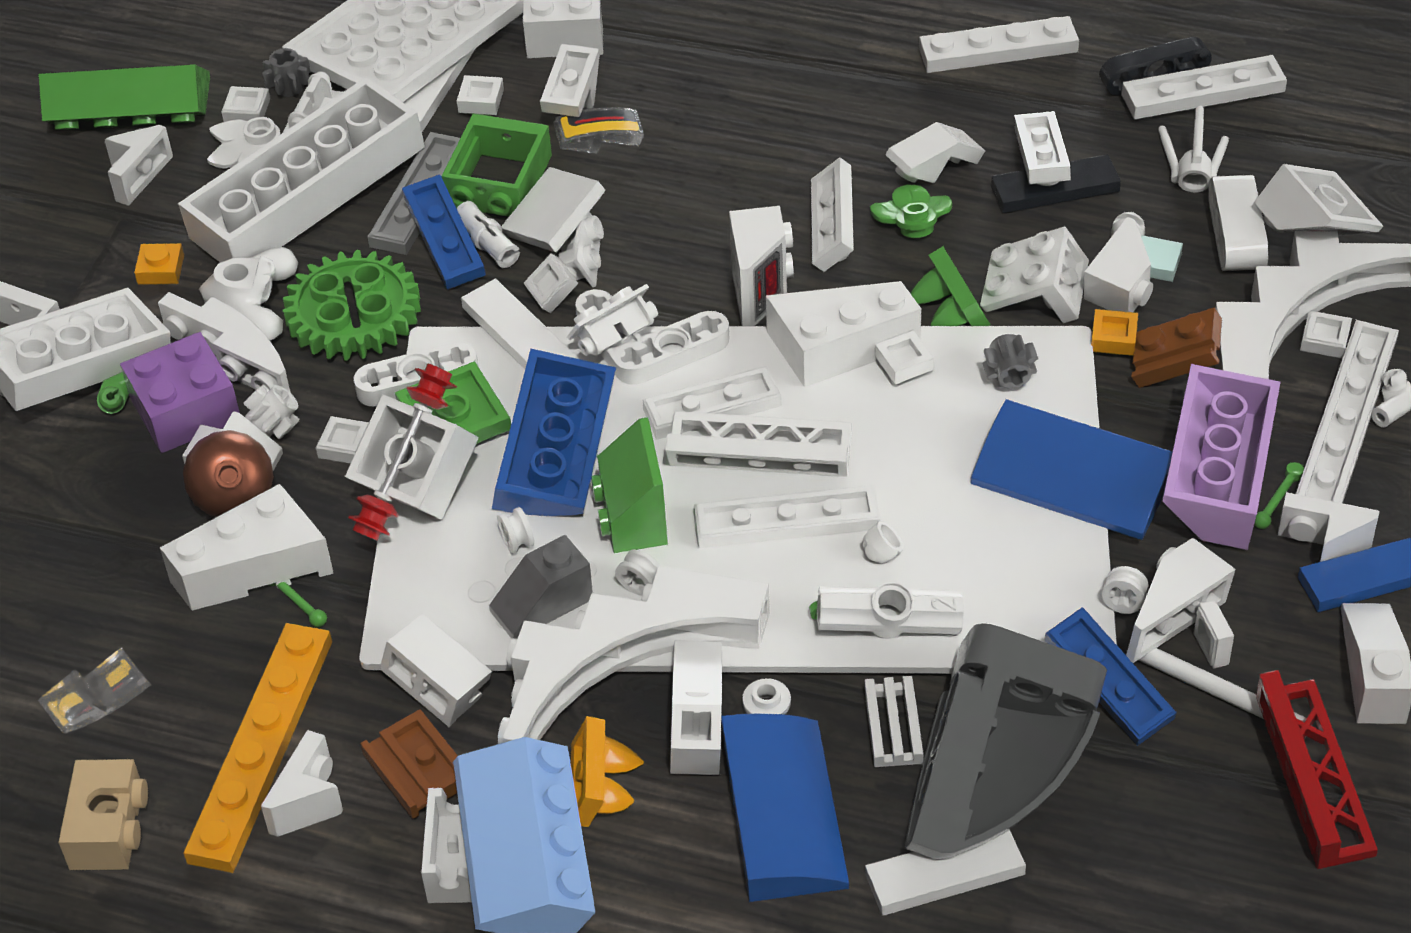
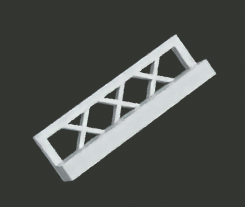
[665,411,852,477]

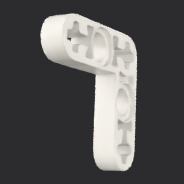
[575,289,730,385]

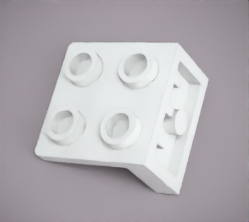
[980,226,1089,323]

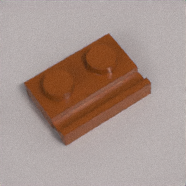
[1131,307,1222,388]
[360,709,458,819]

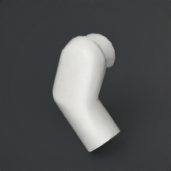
[1372,369,1411,427]

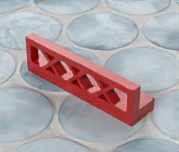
[1256,670,1378,869]

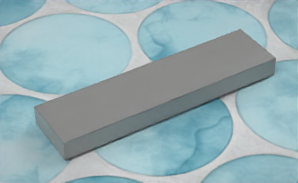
[368,132,460,255]

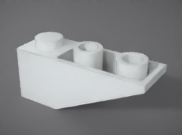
[670,640,722,775]

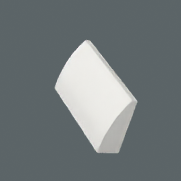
[0,288,170,411]

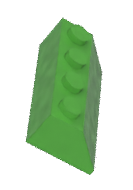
[39,65,210,130]

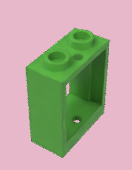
[441,113,552,217]

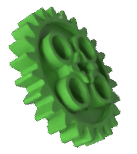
[283,250,421,360]

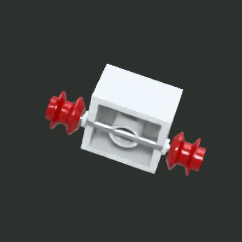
[345,363,479,541]

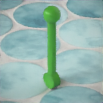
[1254,462,1304,529]
[268,582,327,627]

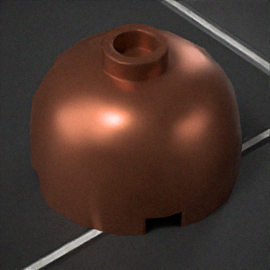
[183,430,274,517]

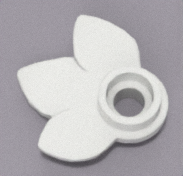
[207,117,281,169]

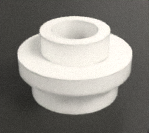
[743,679,791,715]

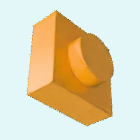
[134,243,184,284]
[1091,309,1138,356]

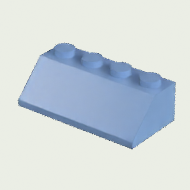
[453,737,595,933]

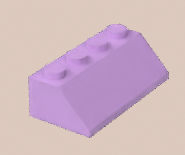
[1163,364,1280,550]

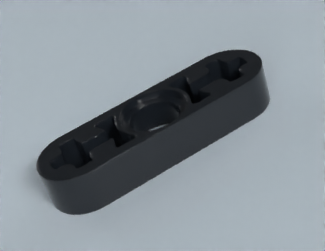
[1099,37,1212,95]

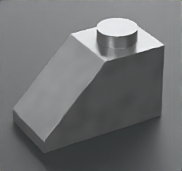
[489,535,593,639]

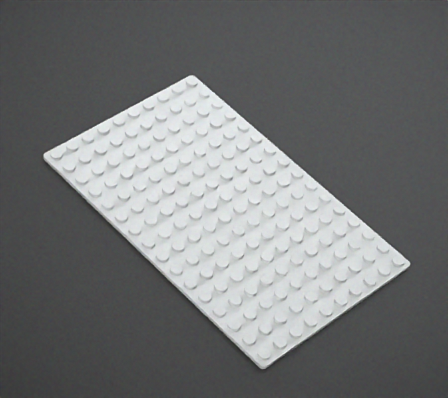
[359,326,1117,674]

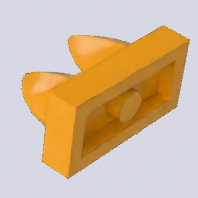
[571,716,644,827]

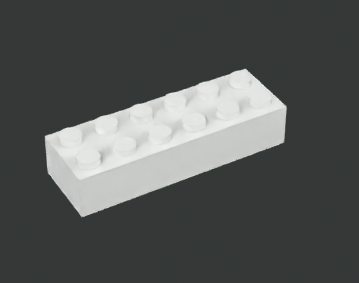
[178,77,425,262]

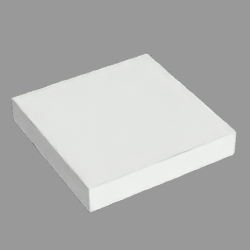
[501,167,605,252]

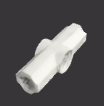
[817,581,964,639]

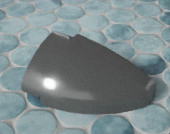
[905,623,1107,859]

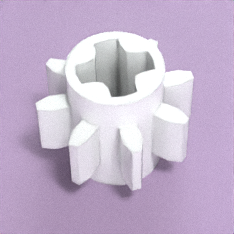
[244,385,299,439]

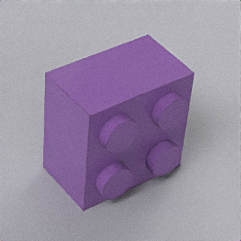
[120,332,240,453]

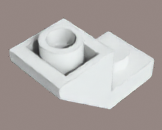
[885,122,985,183]

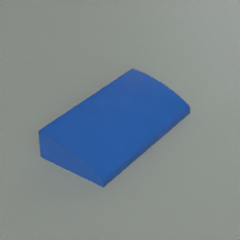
[492,348,616,516]
[971,399,1173,540]
[721,713,849,902]

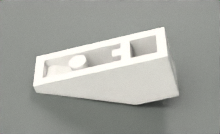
[1126,538,1236,663]
[1341,603,1411,724]

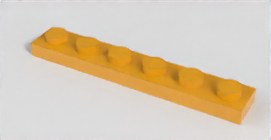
[183,623,332,873]

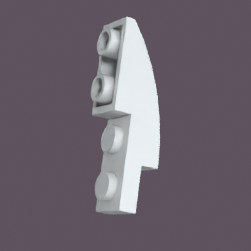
[158,292,290,392]

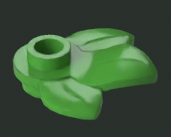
[870,185,952,238]

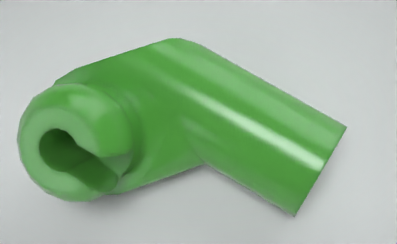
[97,372,129,414]

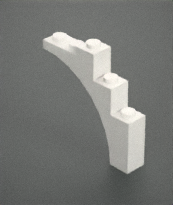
[1215,231,1411,379]
[498,566,770,744]

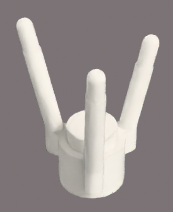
[1158,106,1229,193]

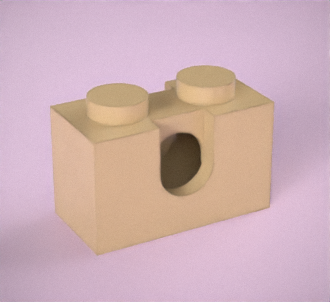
[59,759,148,870]

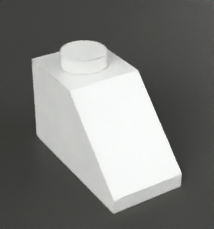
[1084,217,1153,312]

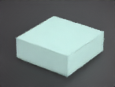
[1141,236,1183,282]

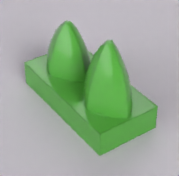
[910,246,990,326]

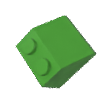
[591,417,668,553]

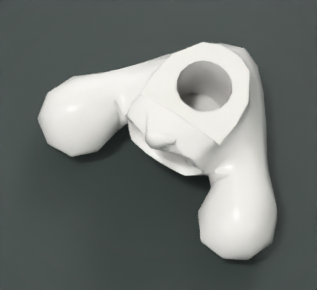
[199,247,299,340]

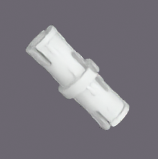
[457,201,520,268]

